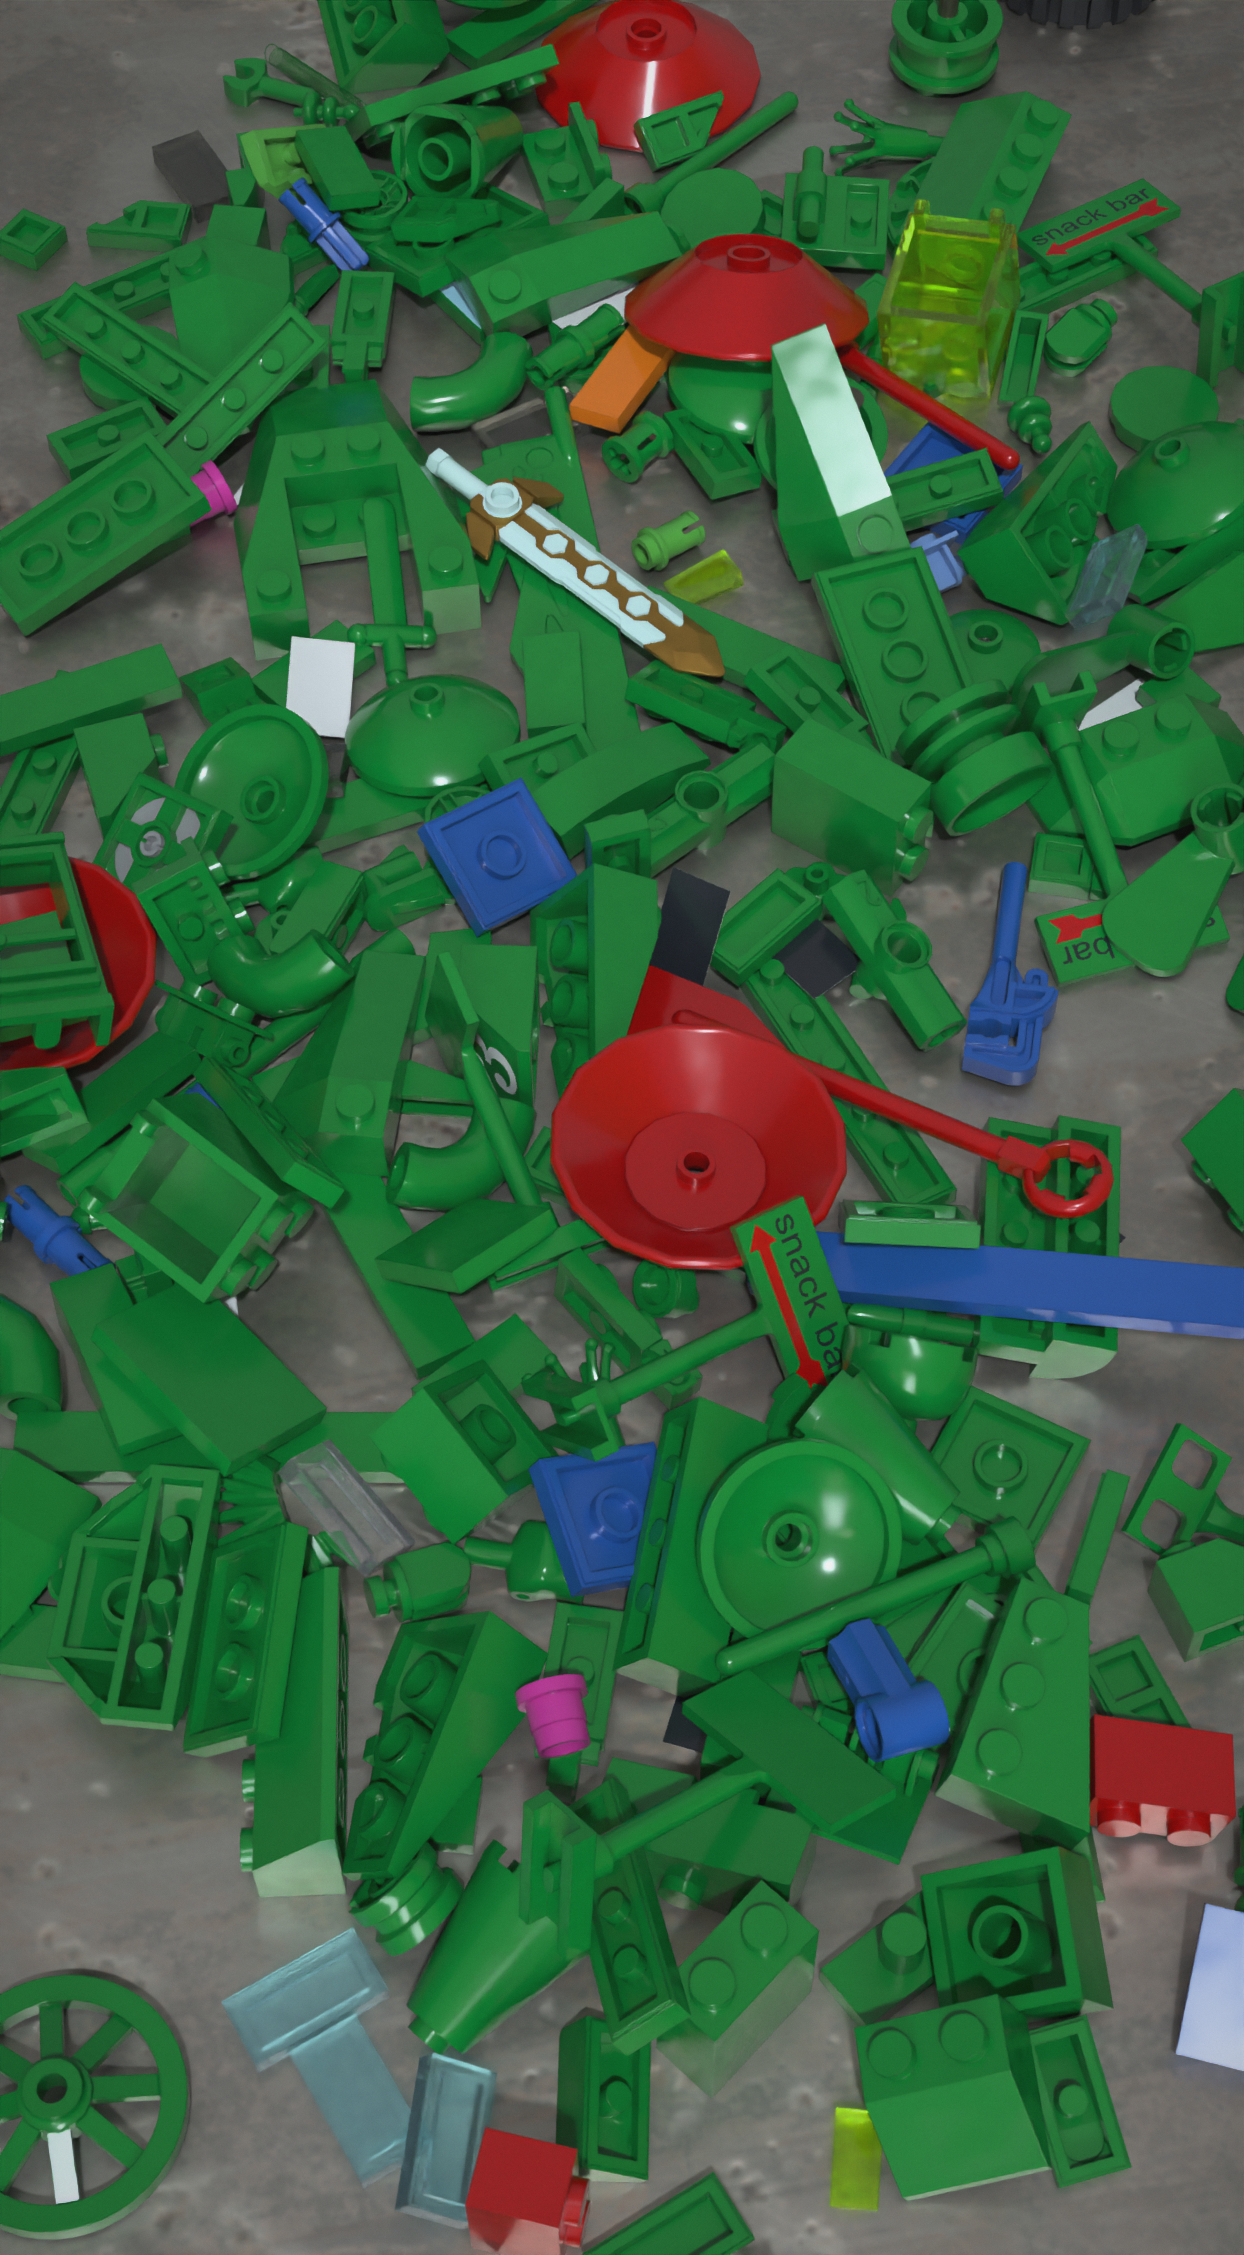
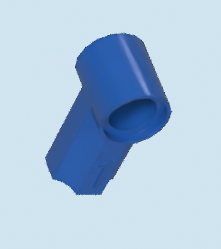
[827,1618,949,1763]

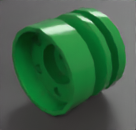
[895,679,1057,836]

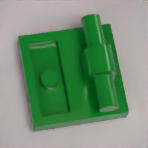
[781,146,890,270]

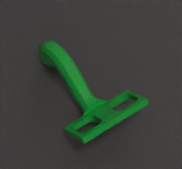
[1121,1423,1244,1556]

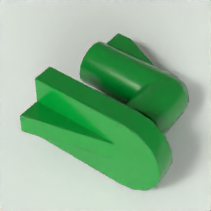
[363,844,445,932]

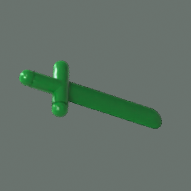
[347,496,437,687]

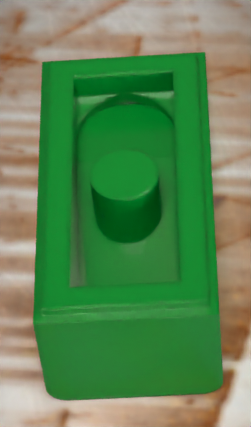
[1029,2015,1132,2188]

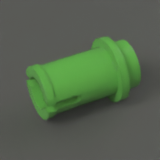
[631,510,706,571]

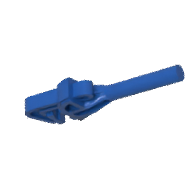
[962,862,1059,1086]

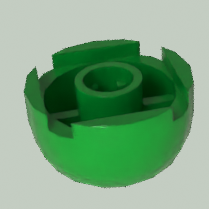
[841,1324,979,1434]

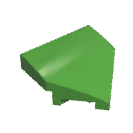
[240,123,337,214]

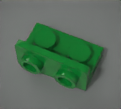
[520,101,612,218]
[131,836,256,986]

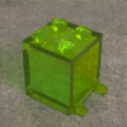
[877,199,1021,399]

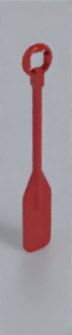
[626,965,1114,1219]

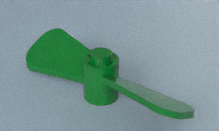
[1010,550,1244,711]
[1102,776,1244,977]

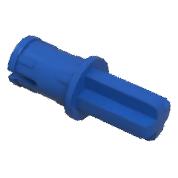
[278,177,370,272]

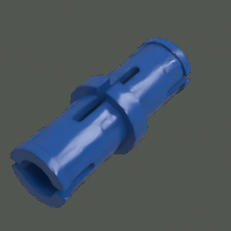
[4,1185,116,1277]

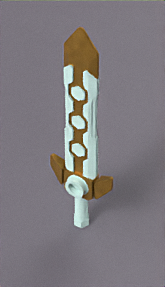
[426,448,725,677]

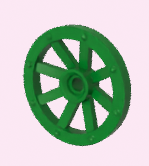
[0,1975,191,2240]

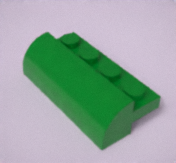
[973,1115,1121,1379]

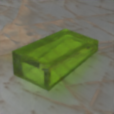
[663,549,744,605]
[830,2107,882,2212]

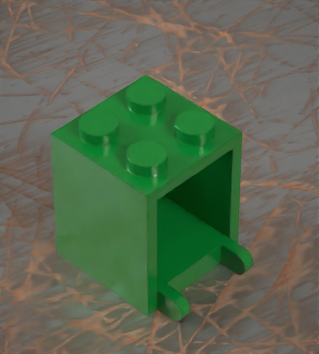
[78,1092,314,1303]

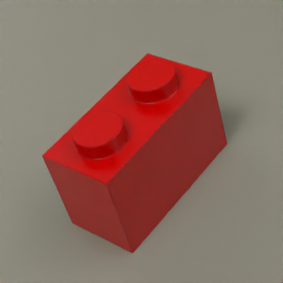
[1090,1714,1236,1847]
[465,2127,591,2255]

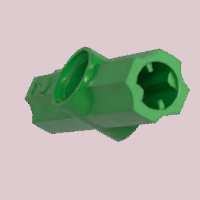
[646,742,775,878]
[821,869,968,1053]

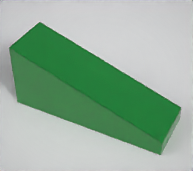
[998,310,1049,407]
[400,1059,474,1119]

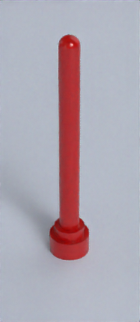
[835,339,1020,471]

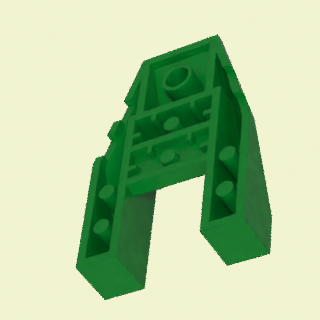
[233,379,481,660]

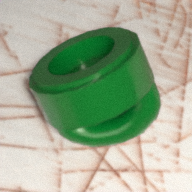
[632,1258,700,1319]

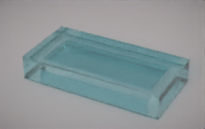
[1064,524,1148,629]
[221,1927,390,2073]
[289,2013,430,2189]
[395,2052,497,2230]

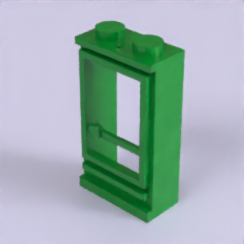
[0,831,115,1049]

